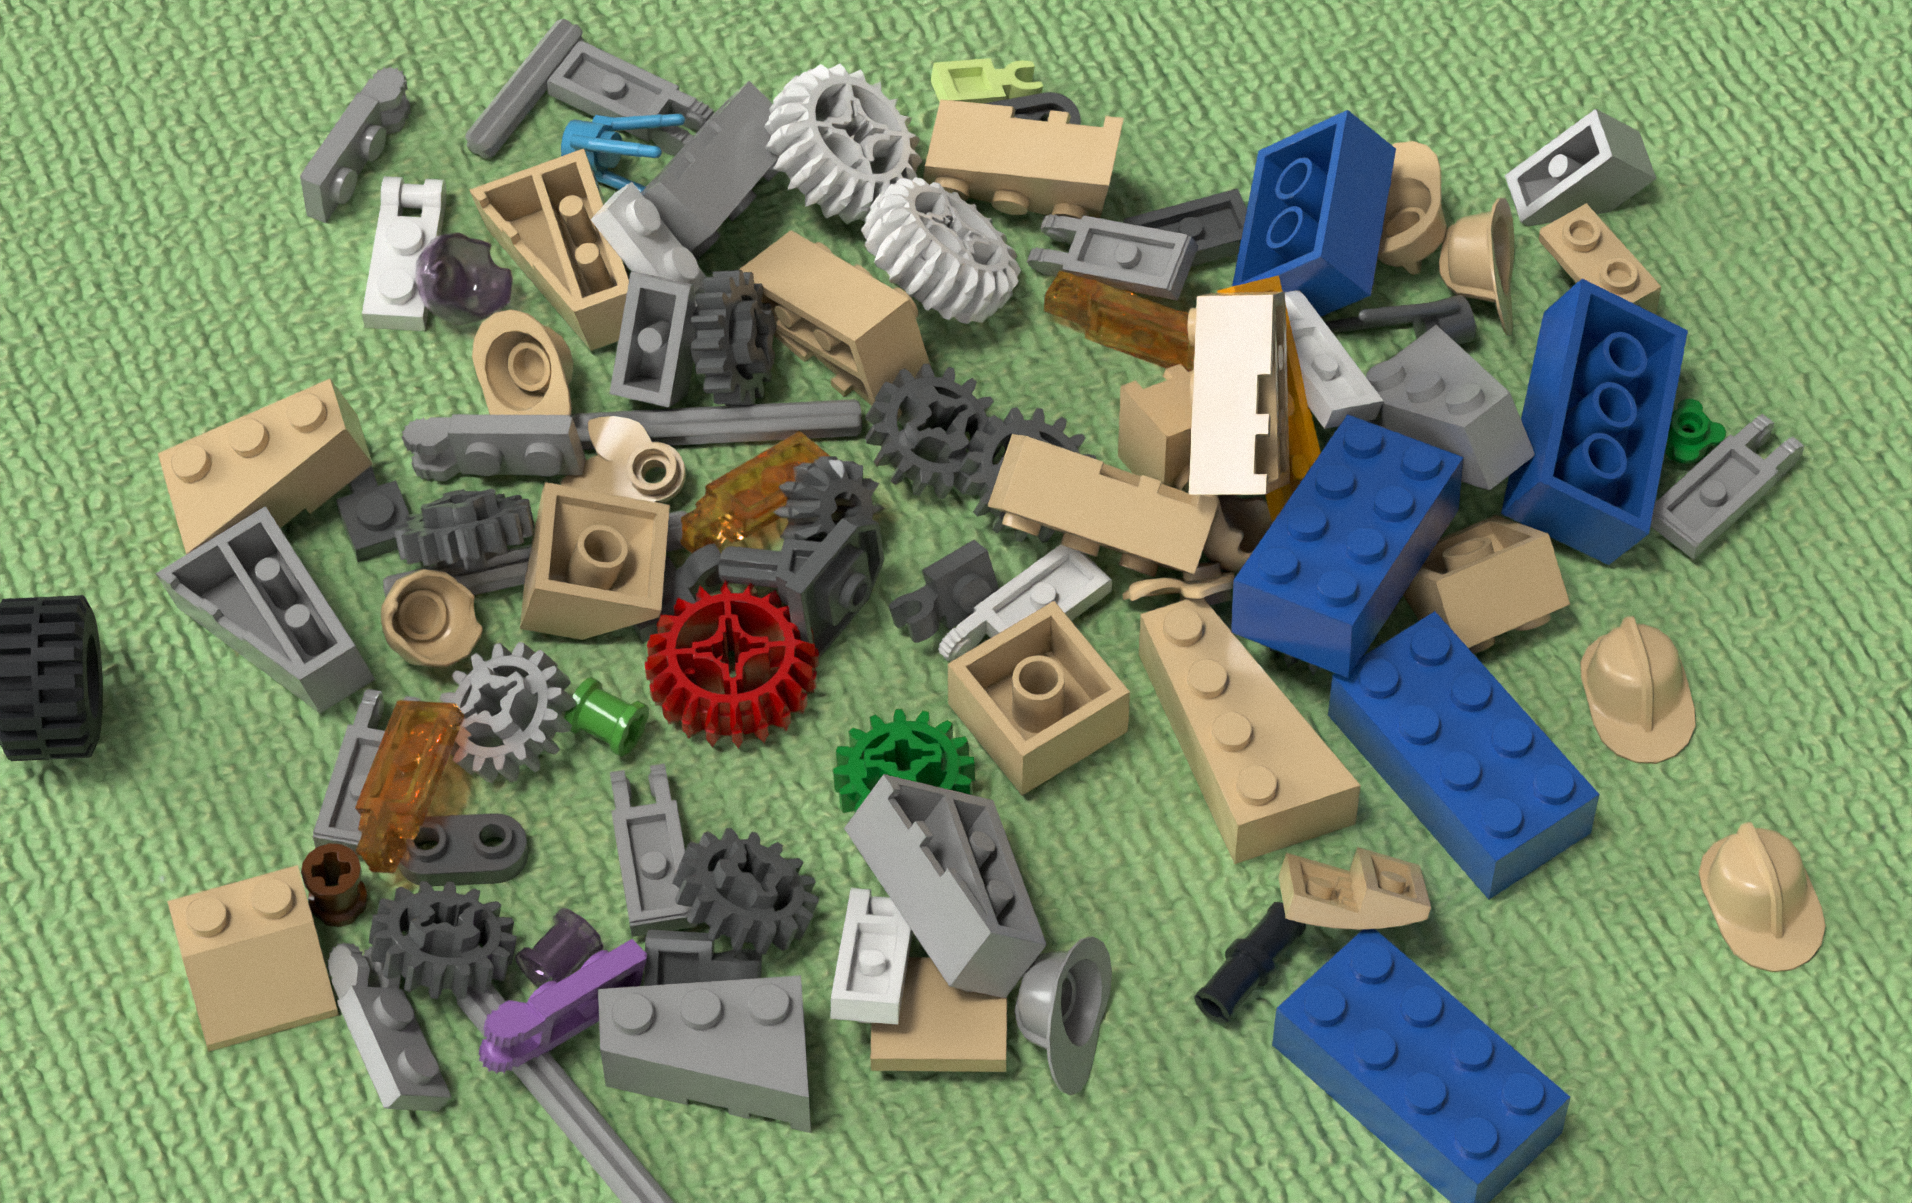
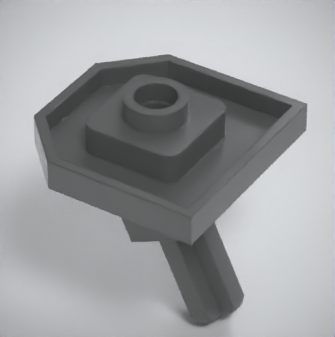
[719,515,884,659]

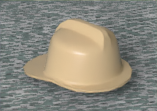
[1377,141,1447,275]
[1439,198,1514,336]
[472,309,574,416]
[1580,616,1695,764]
[1699,821,1826,972]

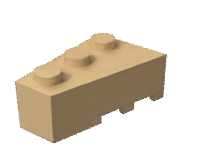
[469,148,630,351]
[1118,364,1194,493]

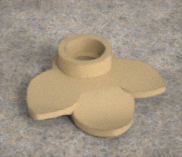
[561,416,686,503]
[1122,562,1235,605]

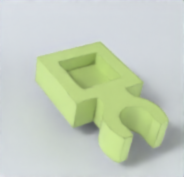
[931,58,1043,104]

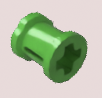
[564,677,649,757]

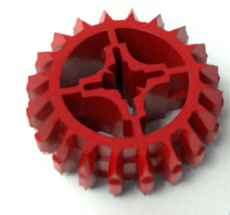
[645,580,819,749]

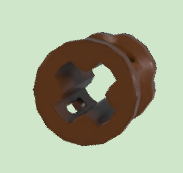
[301,843,368,927]

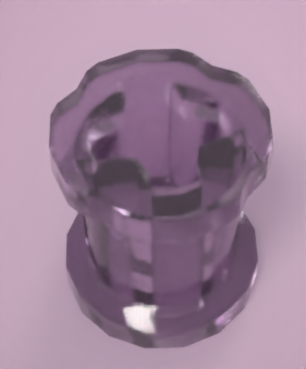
[515,908,604,988]

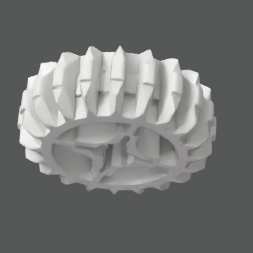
[764,64,923,224]
[861,177,1021,324]

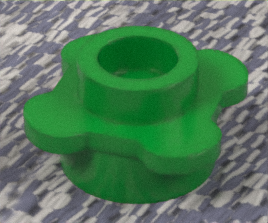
[1665,399,1726,464]

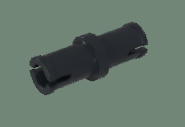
[1194,902,1306,1024]

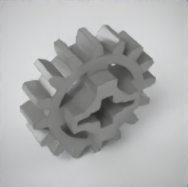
[436,642,576,783]

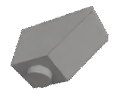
[1505,109,1656,226]
[609,271,696,407]

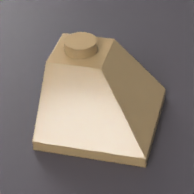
[520,482,670,640]

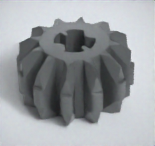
[774,456,886,542]

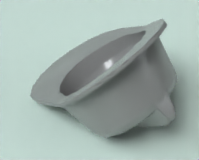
[1015,936,1112,1095]

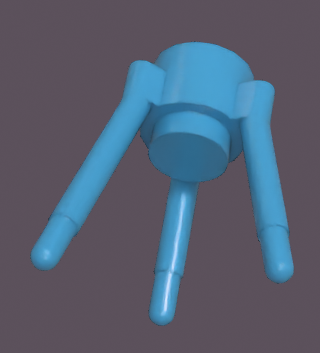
[561,114,685,193]

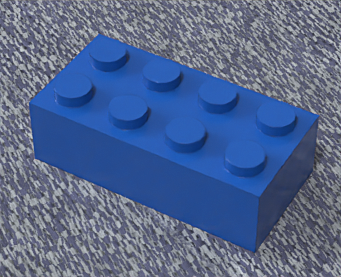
[1501,278,1688,565]
[1231,414,1463,678]
[1328,611,1600,900]
[1272,929,1570,1203]

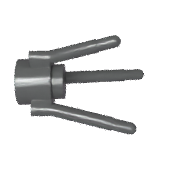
[1325,295,1476,346]

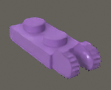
[478,939,647,1074]

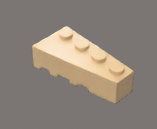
[1138,598,1361,864]

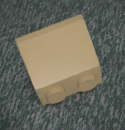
[1403,515,1570,654]
[167,865,339,1052]

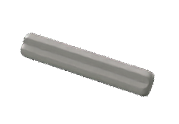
[465,19,584,159]

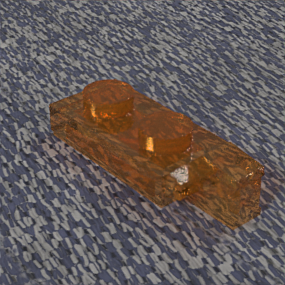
[1044,271,1195,372]
[680,431,829,554]
[355,700,465,874]

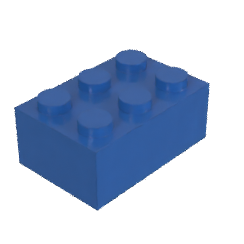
[1232,110,1396,317]

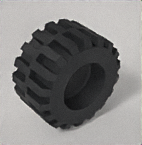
[0,595,103,761]

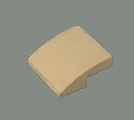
[1278,847,1431,930]
[870,957,1007,1072]

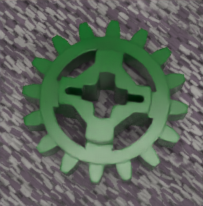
[833,709,975,813]

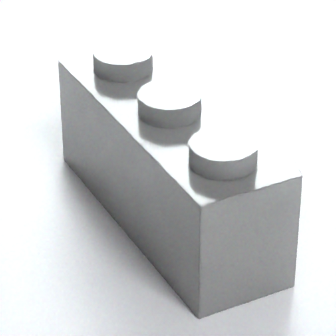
[641,81,779,260]
[1366,325,1535,490]
[155,506,375,713]
[844,774,1047,998]
[598,975,811,1133]

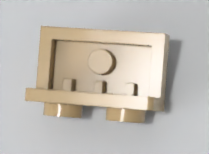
[1539,203,1661,314]

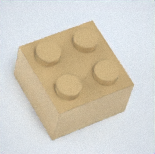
[948,601,1130,796]

